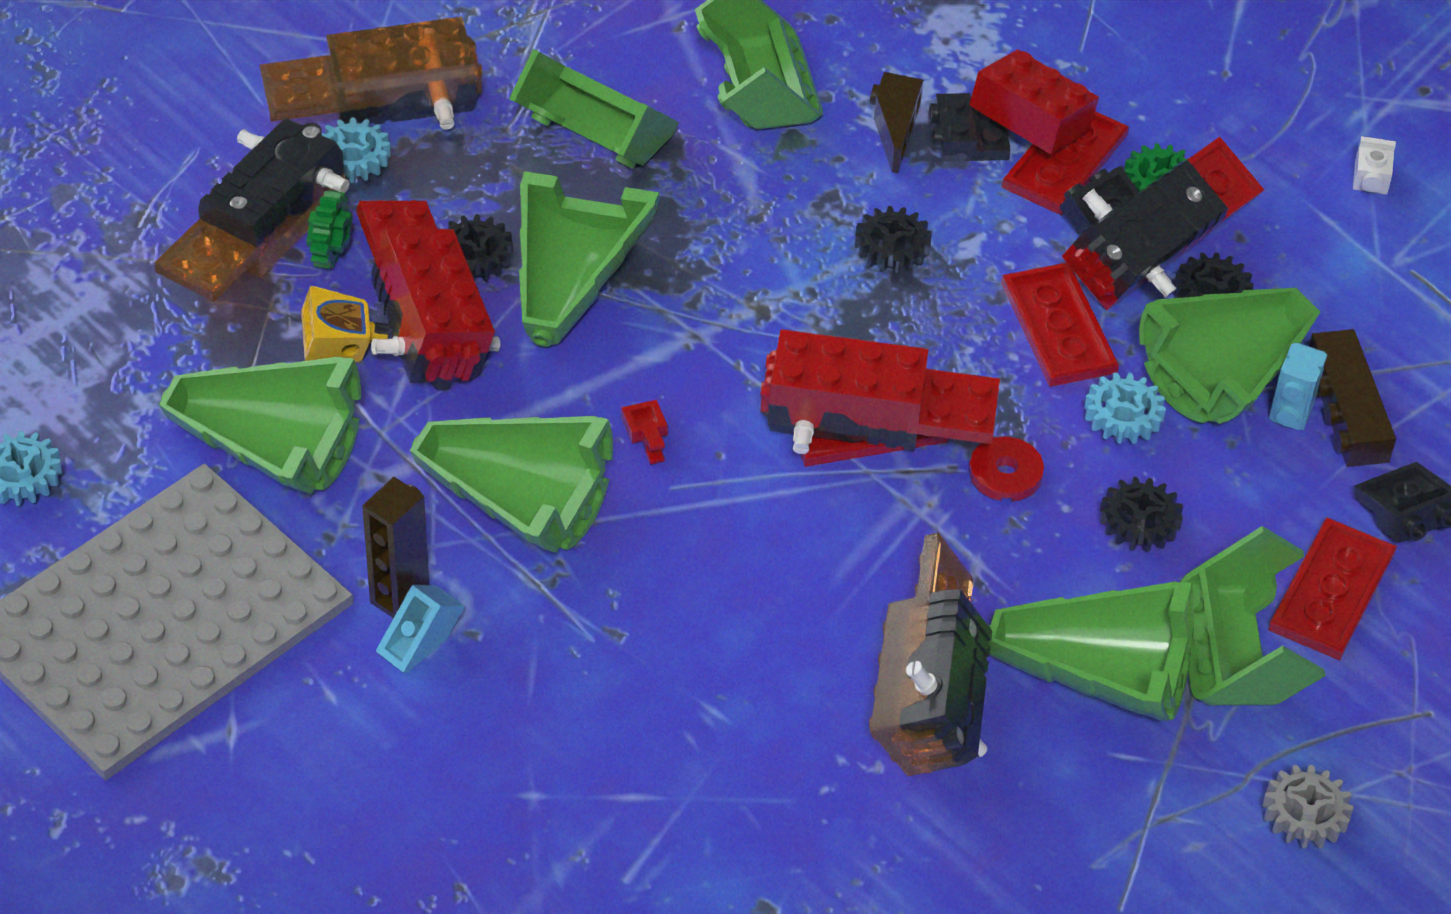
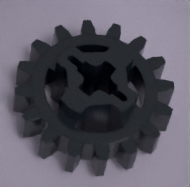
[854,206,932,273]
[448,214,513,281]
[1174,252,1254,298]
[1100,476,1183,552]

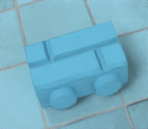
[1269,343,1327,431]

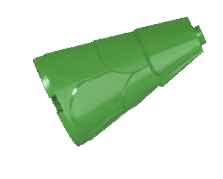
[519,171,660,347]
[1139,288,1320,424]
[159,357,361,493]
[410,416,613,553]
[988,581,1193,722]

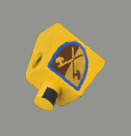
[301,286,389,362]

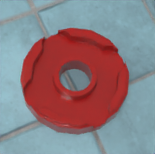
[969,436,1044,501]

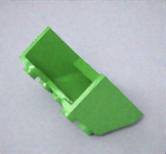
[695,0,823,130]

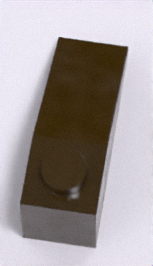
[870,72,924,173]

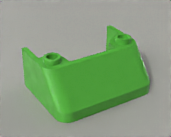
[509,49,679,169]
[1180,526,1326,705]

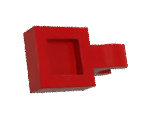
[621,399,668,465]

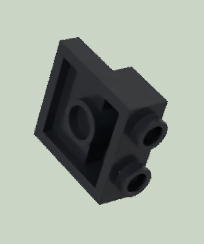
[929,93,1011,162]
[1059,165,1140,235]
[1354,462,1451,543]

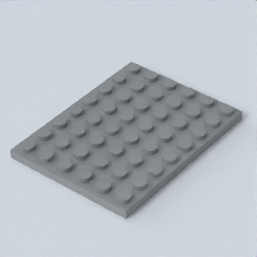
[0,463,353,781]

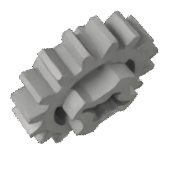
[1262,765,1354,848]

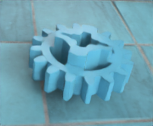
[322,118,391,183]
[1084,373,1166,444]
[0,431,62,506]

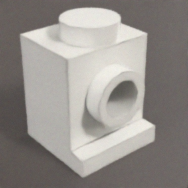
[1353,136,1396,195]

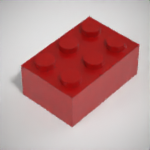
[969,49,1100,154]

